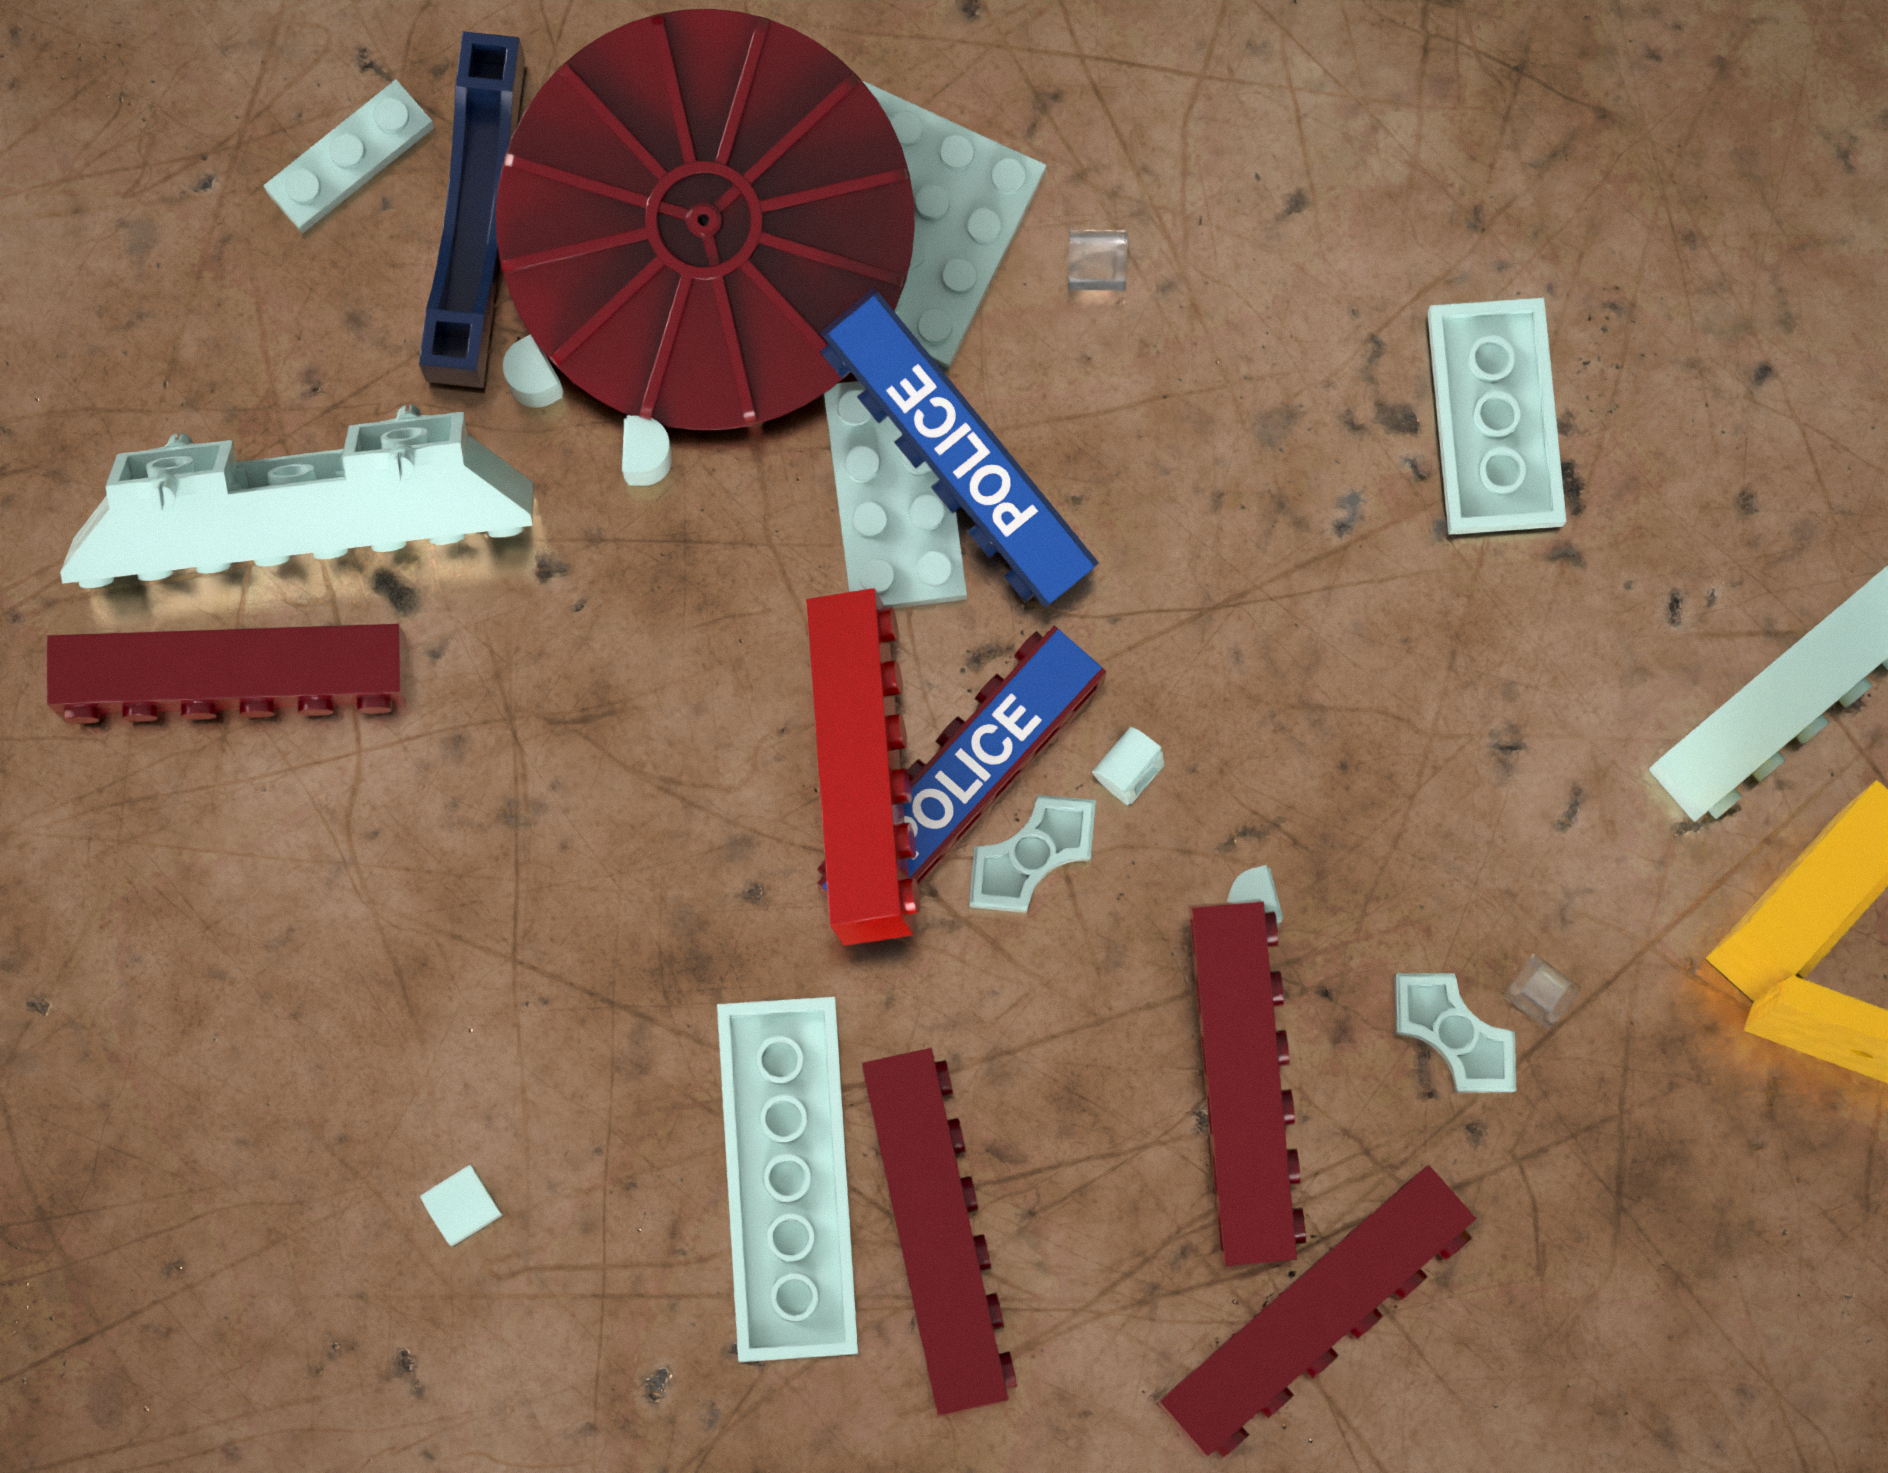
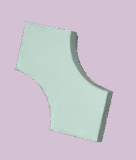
[969,795,1096,913]
[1394,973,1516,1093]

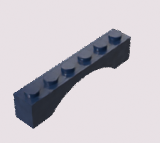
[419,31,525,388]

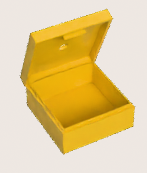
[1706,780,1888,1084]

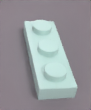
[263,80,434,234]

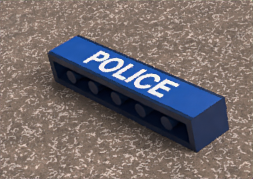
[819,288,1099,608]

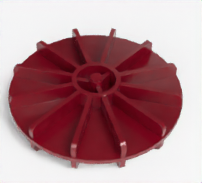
[496,9,915,430]

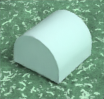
[503,334,563,408]
[622,415,672,486]
[1092,727,1165,806]
[1227,865,1283,929]
[420,1164,503,1247]

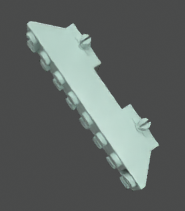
[60,404,534,588]

